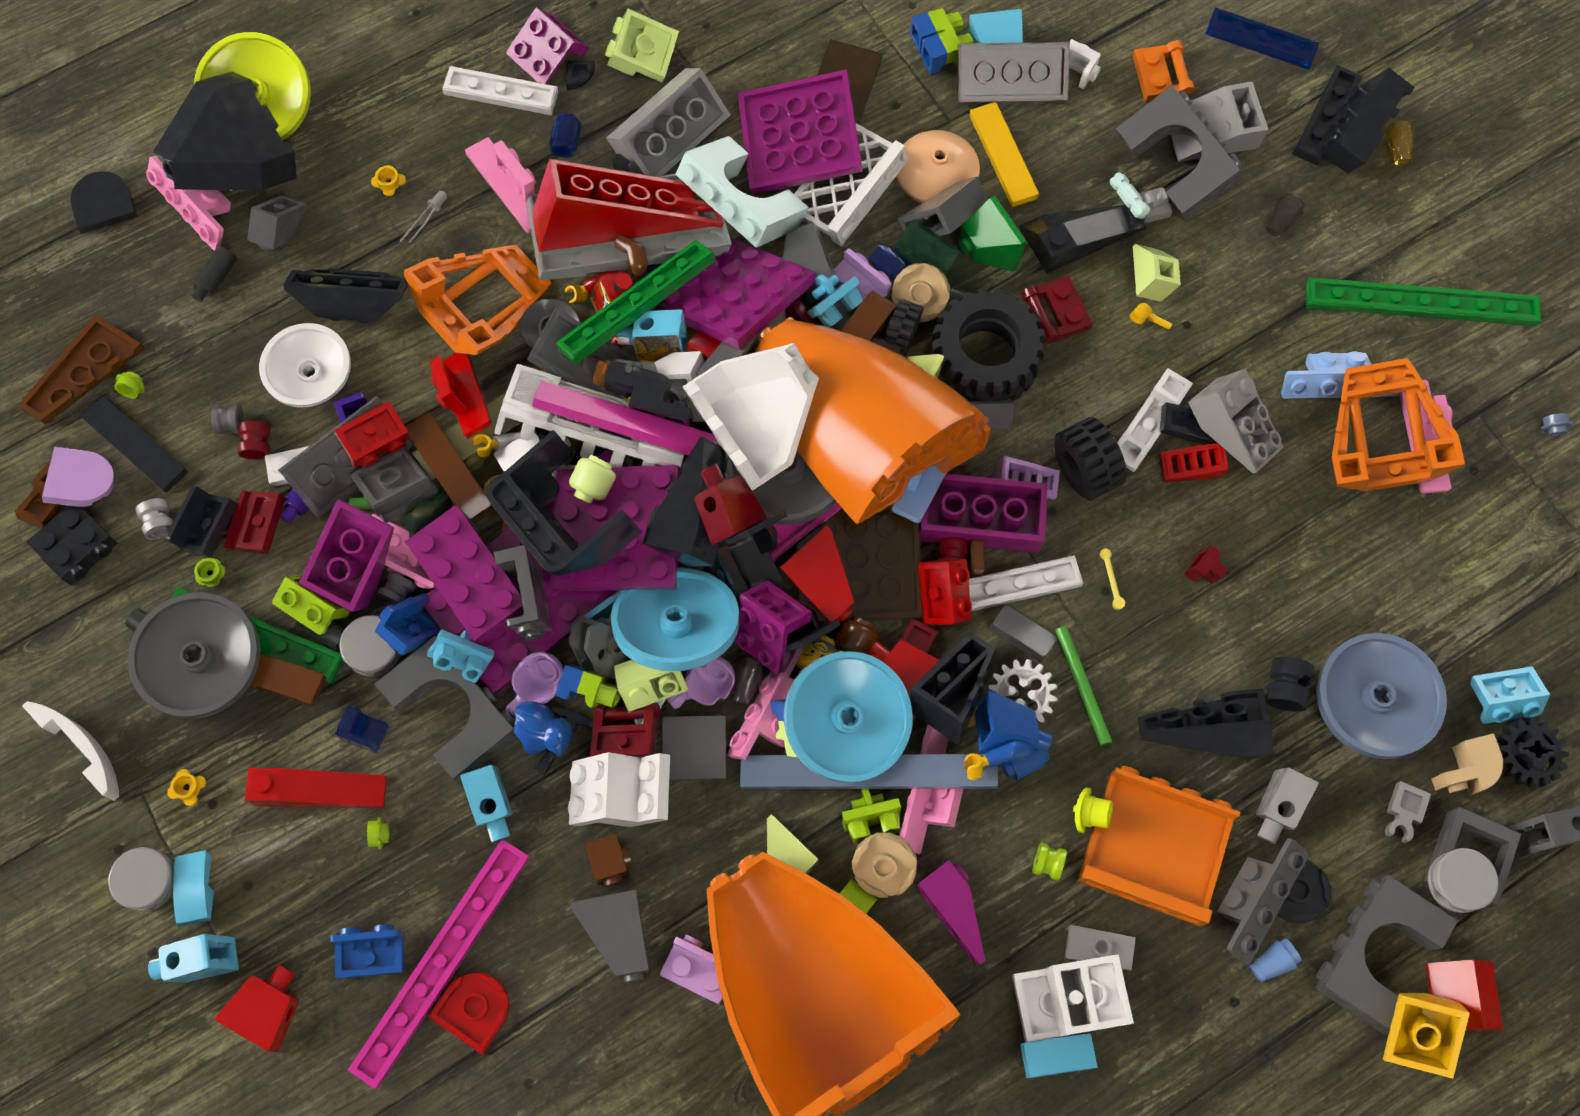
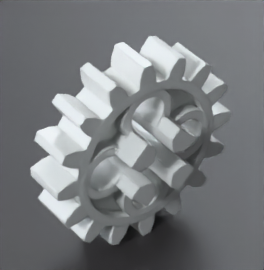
[989,659,1058,723]

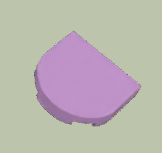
[42,447,114,507]

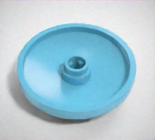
[611,568,739,671]
[784,651,913,782]

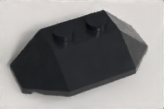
[283,268,408,323]

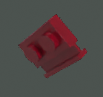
[224,490,285,554]

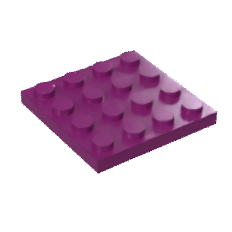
[738,69,863,195]
[653,238,816,349]
[550,465,681,592]

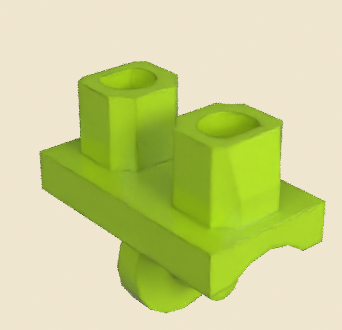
[842,789,901,844]

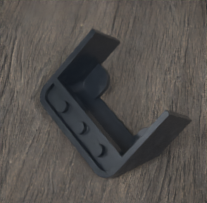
[487,430,642,576]
[707,510,840,652]

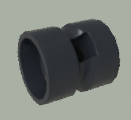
[1265,656,1314,712]

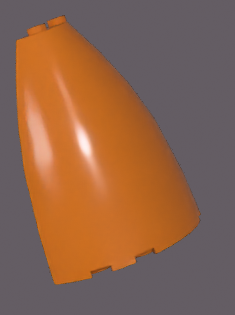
[755,317,991,525]
[707,852,960,1116]

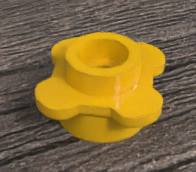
[371,165,406,197]
[167,769,206,806]

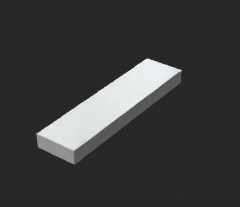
[442,66,558,115]
[969,555,1083,611]

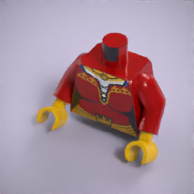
[565,271,634,349]

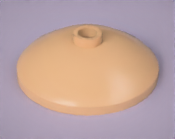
[896,130,980,204]

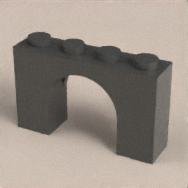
[1116,85,1243,222]
[375,636,517,785]
[1315,875,1458,1035]

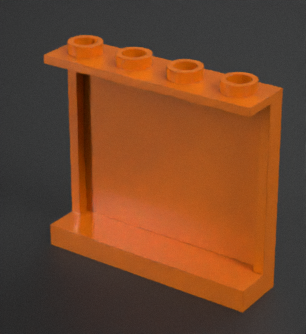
[1077,766,1240,927]

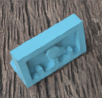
[1470,666,1550,724]

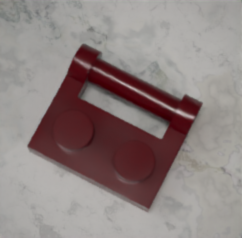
[1021,275,1093,344]
[590,702,660,758]

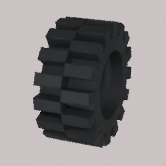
[884,299,924,357]

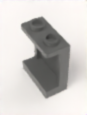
[494,545,553,640]

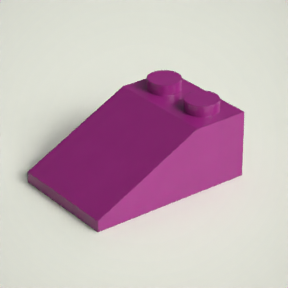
[299,499,395,612]

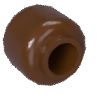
[833,615,879,655]

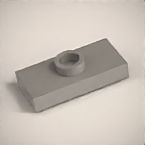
[1064,925,1136,971]

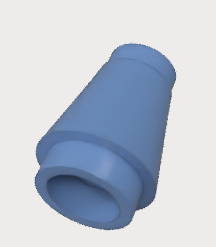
[1249,938,1302,983]

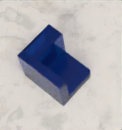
[334,705,389,754]

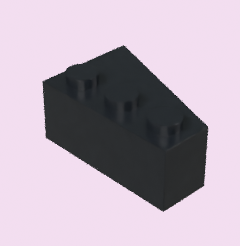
[1322,68,1415,174]
[910,632,995,746]

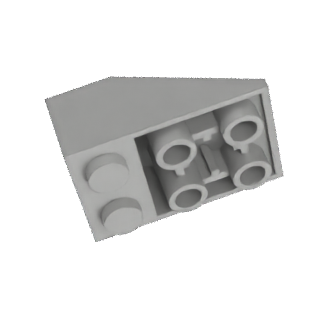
[1170,82,1269,162]
[1188,368,1283,473]

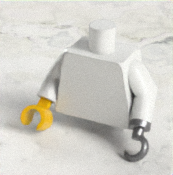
[473,431,571,479]

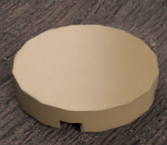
[892,263,950,322]
[852,833,917,898]

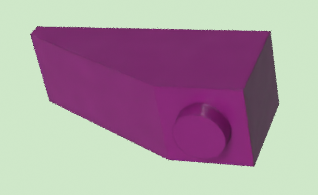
[916,860,985,967]

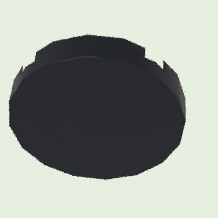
[1277,859,1331,924]

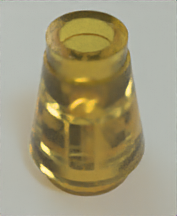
[1385,120,1415,165]

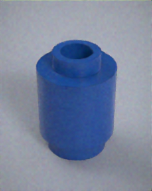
[1000,748,1049,781]

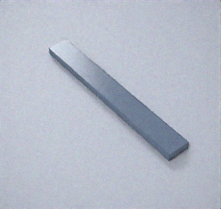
[740,754,998,789]

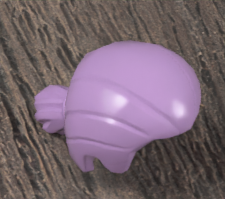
[505,652,564,719]
[666,656,735,709]

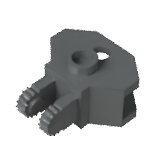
[569,615,626,679]

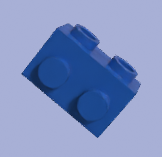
[375,593,441,655]
[330,924,405,979]

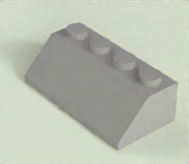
[606,68,730,177]

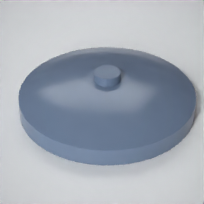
[1316,633,1447,759]

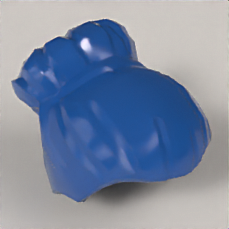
[514,701,572,756]

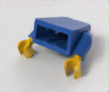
[964,690,1052,780]

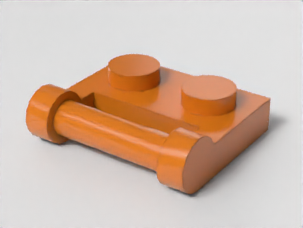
[1132,40,1195,102]

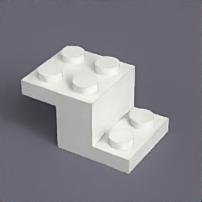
[568,752,670,827]
[1012,954,1134,1043]

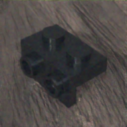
[166,486,238,558]

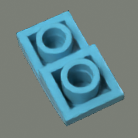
[173,850,214,927]
[1020,1033,1098,1078]

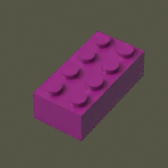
[919,474,1048,553]
[405,505,524,647]

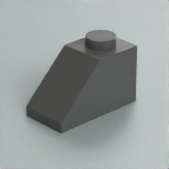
[247,195,307,251]

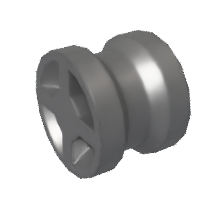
[211,404,244,434]

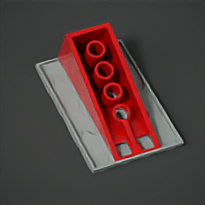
[526,159,732,280]

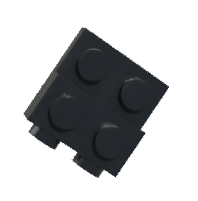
[26,506,118,586]

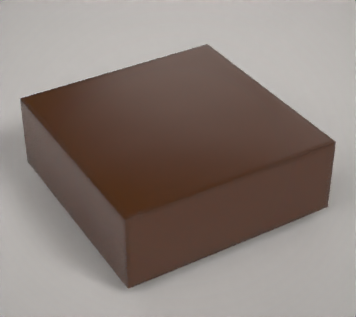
[968,540,984,578]

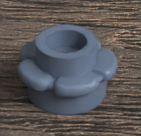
[1541,413,1573,436]

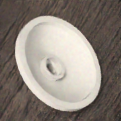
[259,323,351,408]

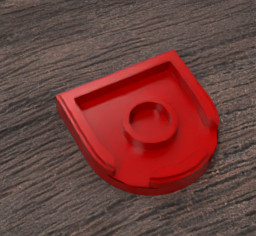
[428,973,509,1055]

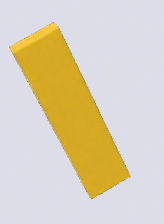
[969,102,1039,207]

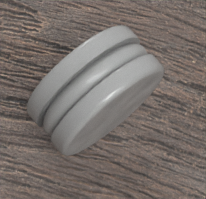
[339,615,401,677]
[108,847,174,911]
[1428,848,1499,913]

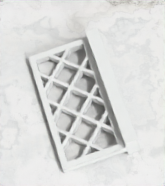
[794,123,908,247]

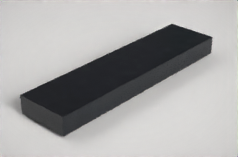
[1292,65,1362,166]
[81,396,188,493]

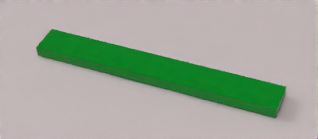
[1306,277,1541,326]

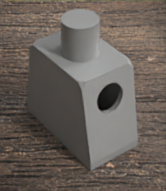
[1256,768,1319,844]

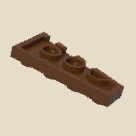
[17,315,145,425]

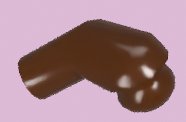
[615,235,648,276]

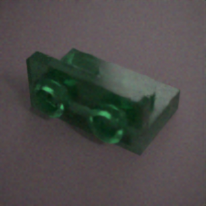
[894,219,961,278]

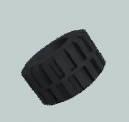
[1054,417,1127,501]

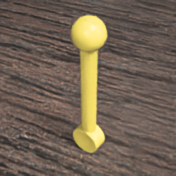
[1100,548,1125,610]

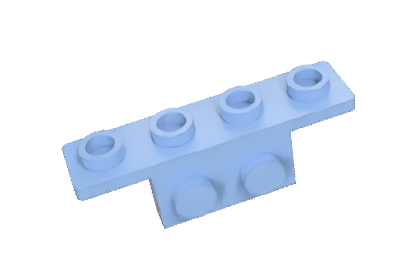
[1281,351,1399,399]
[892,464,947,523]

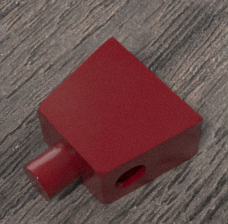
[695,464,767,545]

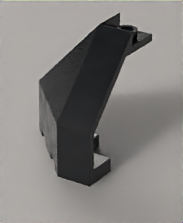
[152,71,297,190]

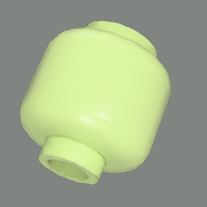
[569,455,616,504]

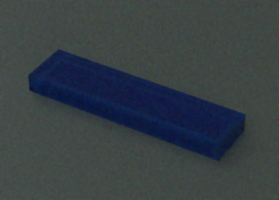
[1205,7,1319,70]

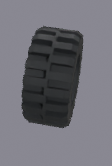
[929,289,1046,402]

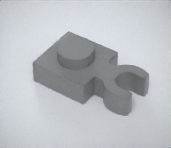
[1385,781,1431,843]

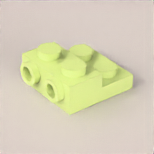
[605,9,679,82]

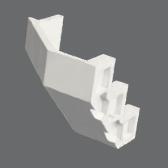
[682,343,819,491]

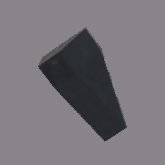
[1019,205,1147,274]
[642,437,726,566]
[1138,688,1274,758]

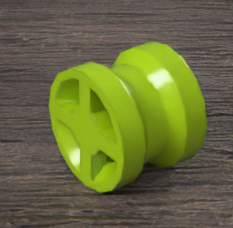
[1032,842,1067,881]

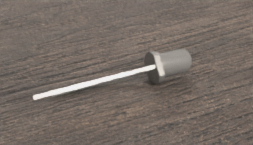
[400,191,447,243]

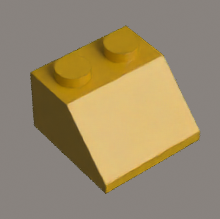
[1383,993,1470,1079]

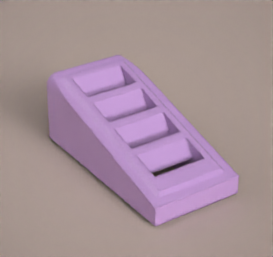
[994,456,1060,500]

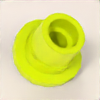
[1073,787,1113,833]

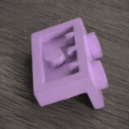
[834,248,892,300]
[659,935,722,1005]

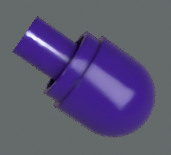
[280,489,309,524]

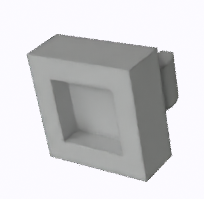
[1139,187,1172,223]

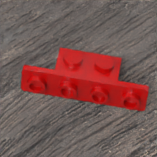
[429,353,492,439]

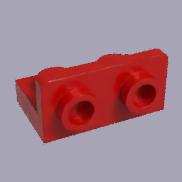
[334,402,408,468]
[918,559,972,624]

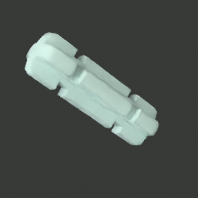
[1110,172,1150,219]

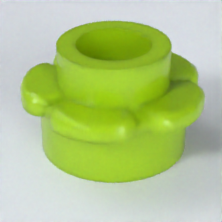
[114,372,145,399]
[194,558,226,587]
[367,817,390,849]

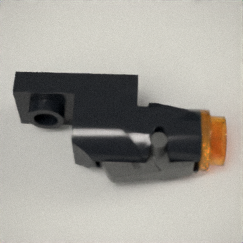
[593,359,694,427]

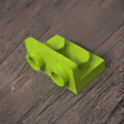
[272,575,350,635]

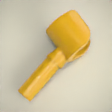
[1129,303,1172,330]

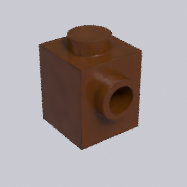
[585,833,633,887]

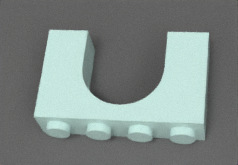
[676,136,809,248]

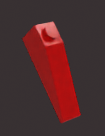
[245,768,387,808]

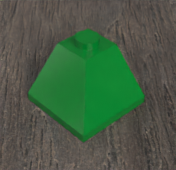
[958,196,1026,272]

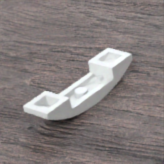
[1117,368,1193,472]
[22,701,119,801]

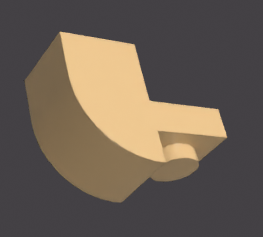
[1431,733,1503,796]

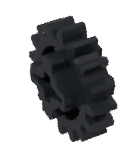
[1496,718,1570,788]

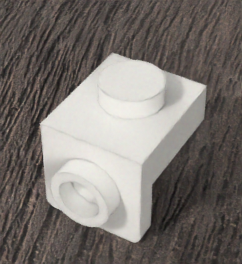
[1069,39,1101,89]

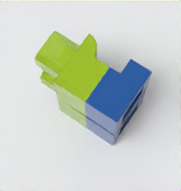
[910,8,974,75]
[555,665,621,708]

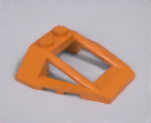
[404,245,552,355]
[1331,358,1465,491]

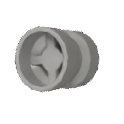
[136,498,173,540]

